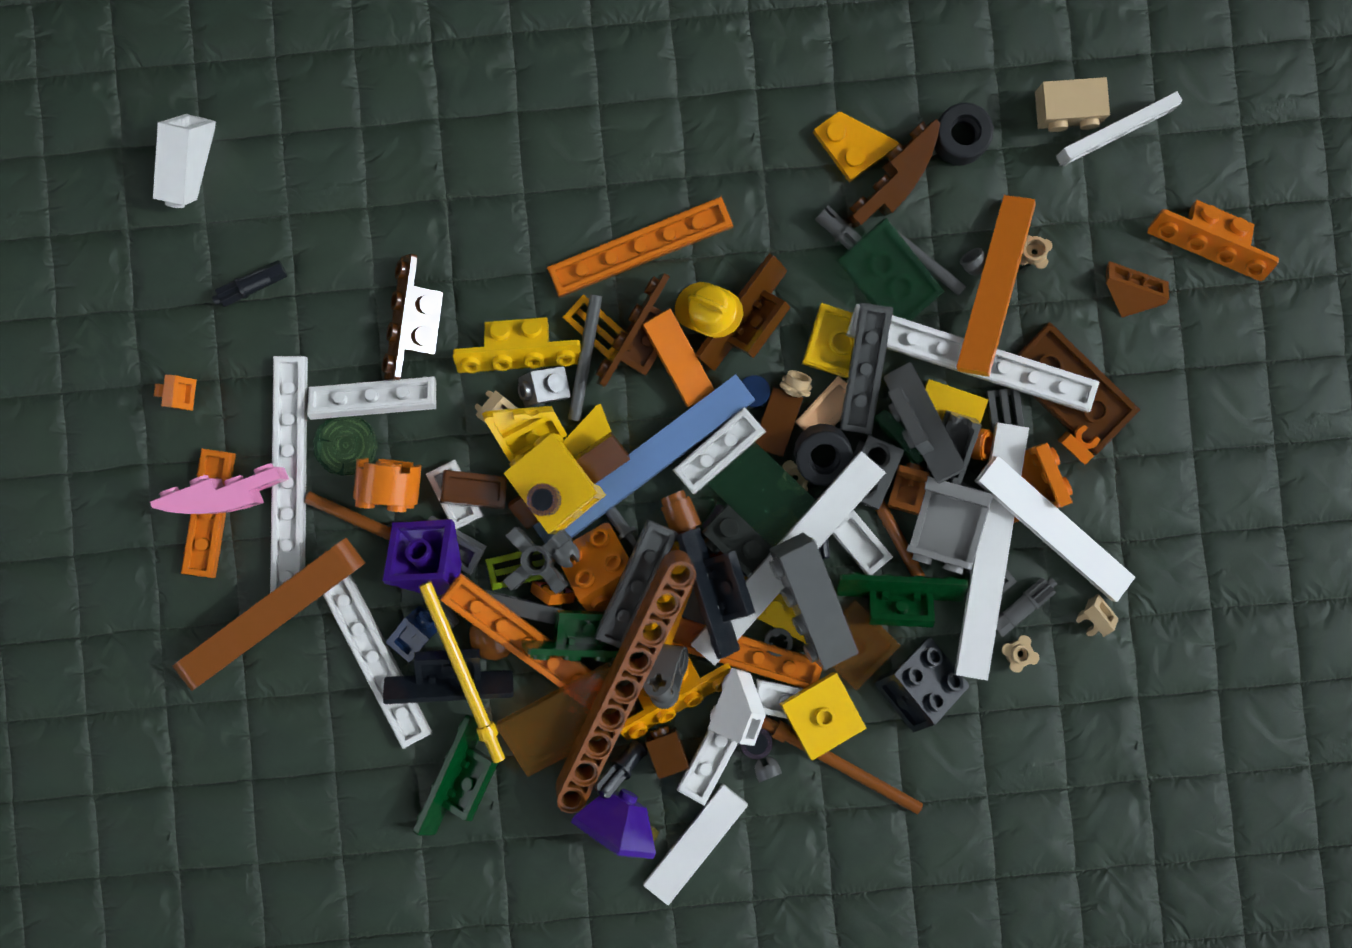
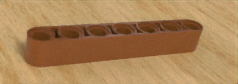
[172,537,366,691]

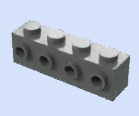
[769,532,859,671]

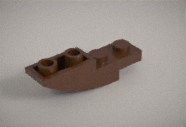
[846,119,940,228]

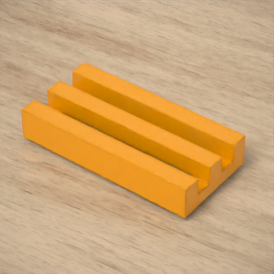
[563,294,626,360]

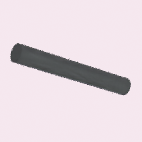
[885,228,966,296]

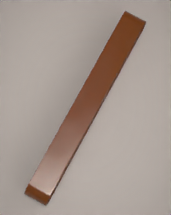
[555,550,696,814]

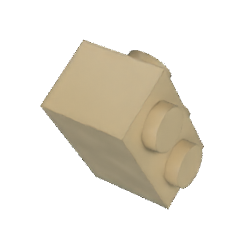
[1035,77,1110,132]

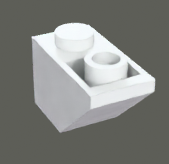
[708,668,766,746]

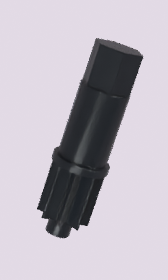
[212,260,288,307]

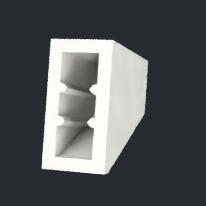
[153,114,216,208]

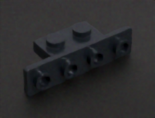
[677,528,756,659]
[383,649,514,704]

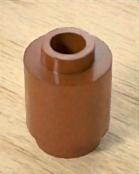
[661,490,701,534]

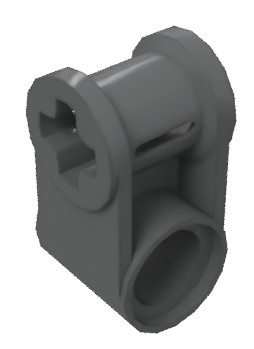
[643,644,689,709]

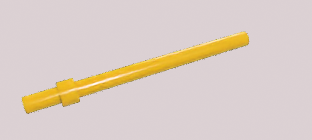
[419,581,505,763]

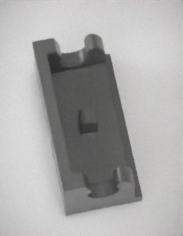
[925,410,982,485]

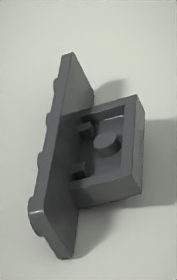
[884,363,966,483]

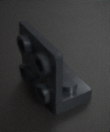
[874,638,969,733]

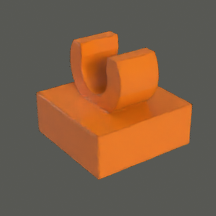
[154,375,197,411]
[1058,424,1100,464]

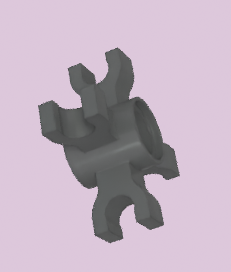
[503,526,573,594]

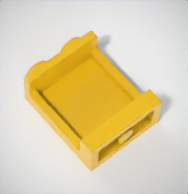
[504,433,606,534]

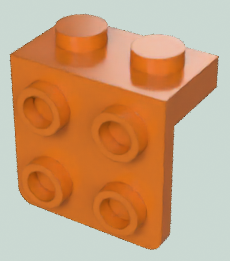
[981,443,1073,523]
[560,523,629,612]

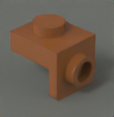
[888,463,930,516]

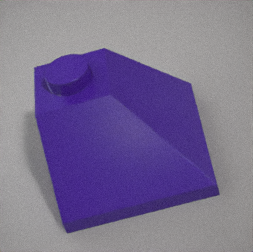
[383,519,462,595]
[571,788,656,859]

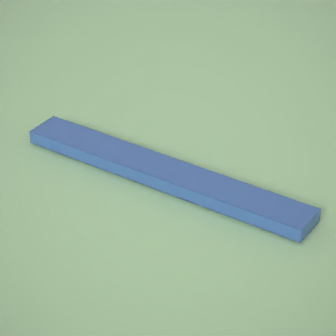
[533,374,755,544]

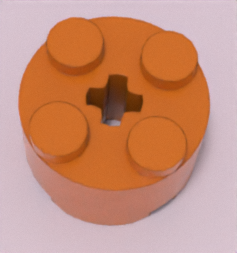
[353,458,422,512]

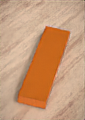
[181,448,236,578]

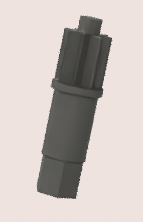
[996,577,1057,637]

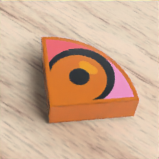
[530,581,575,606]

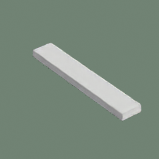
[975,456,1135,602]
[323,574,433,749]

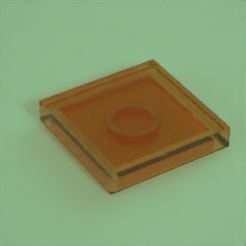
[833,600,901,691]

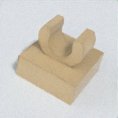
[475,390,518,423]
[1076,594,1119,637]

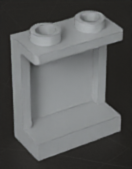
[906,476,993,574]

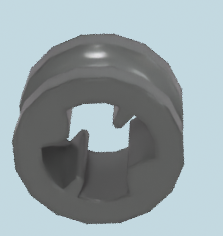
[764,628,793,657]

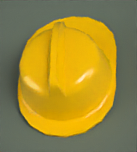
[675,282,743,338]

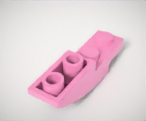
[150,464,289,514]

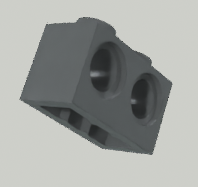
[853,436,904,511]

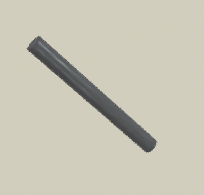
[568,294,603,421]

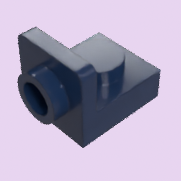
[386,606,438,663]

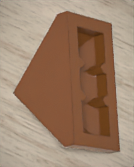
[1106,261,1169,318]

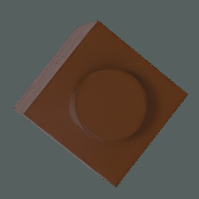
[646,725,689,779]

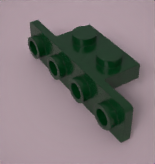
[836,572,968,628]
[522,610,644,662]
[413,715,498,836]

